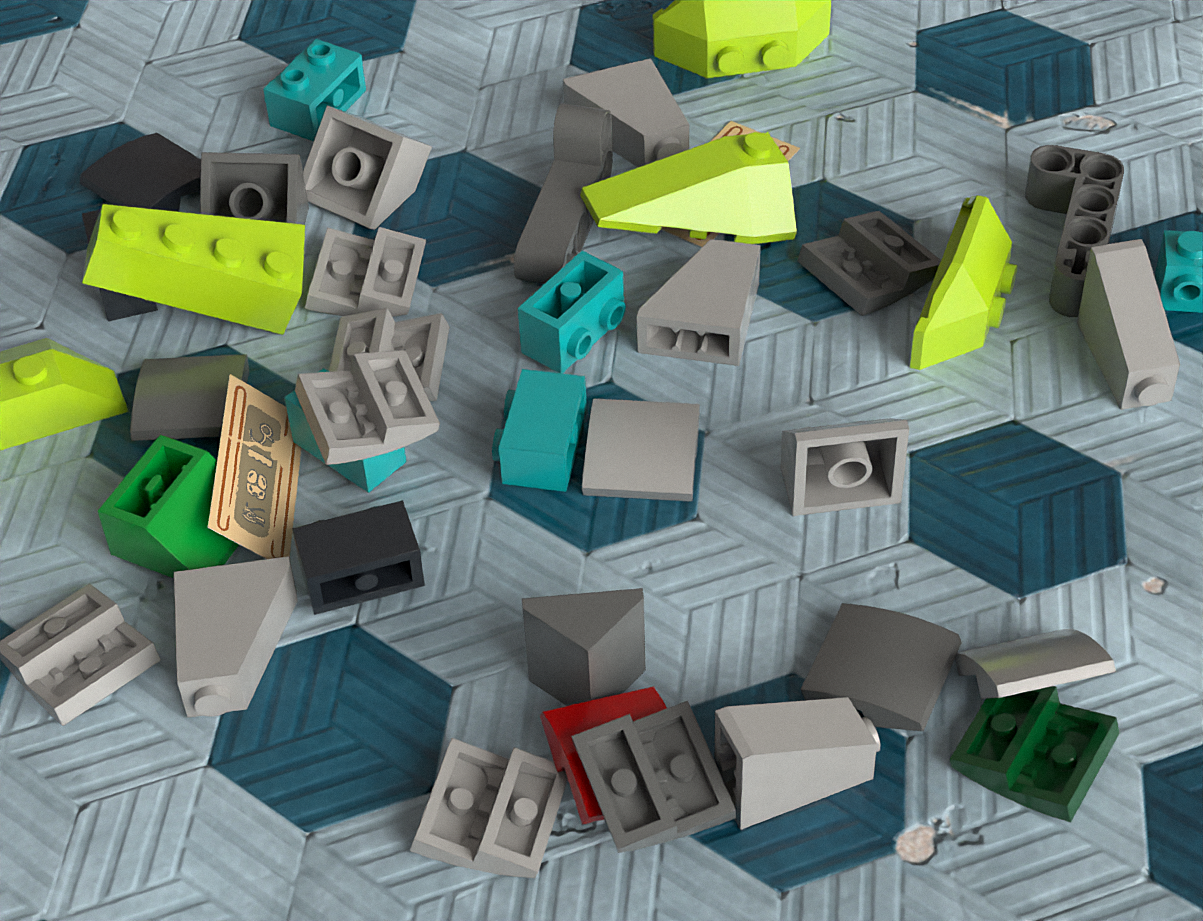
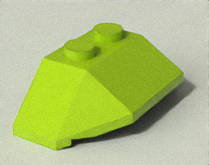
[653,0,831,78]
[910,195,1017,370]
[0,338,128,451]

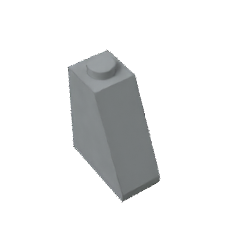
[563,58,689,167]
[637,239,760,366]
[1077,239,1180,410]
[174,556,298,718]
[714,697,880,830]

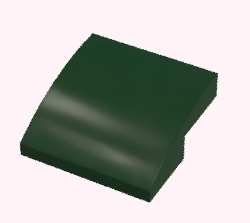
[950,686,1120,823]

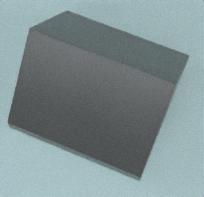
[200,152,309,225]
[522,588,646,706]

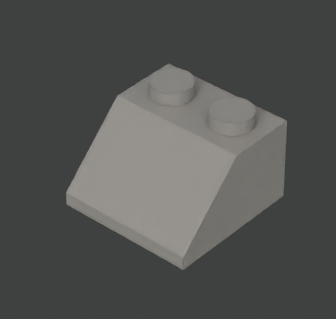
[303,105,432,230]
[780,418,909,516]

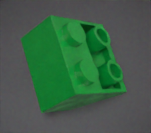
[97,435,239,578]

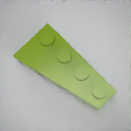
[82,204,305,335]

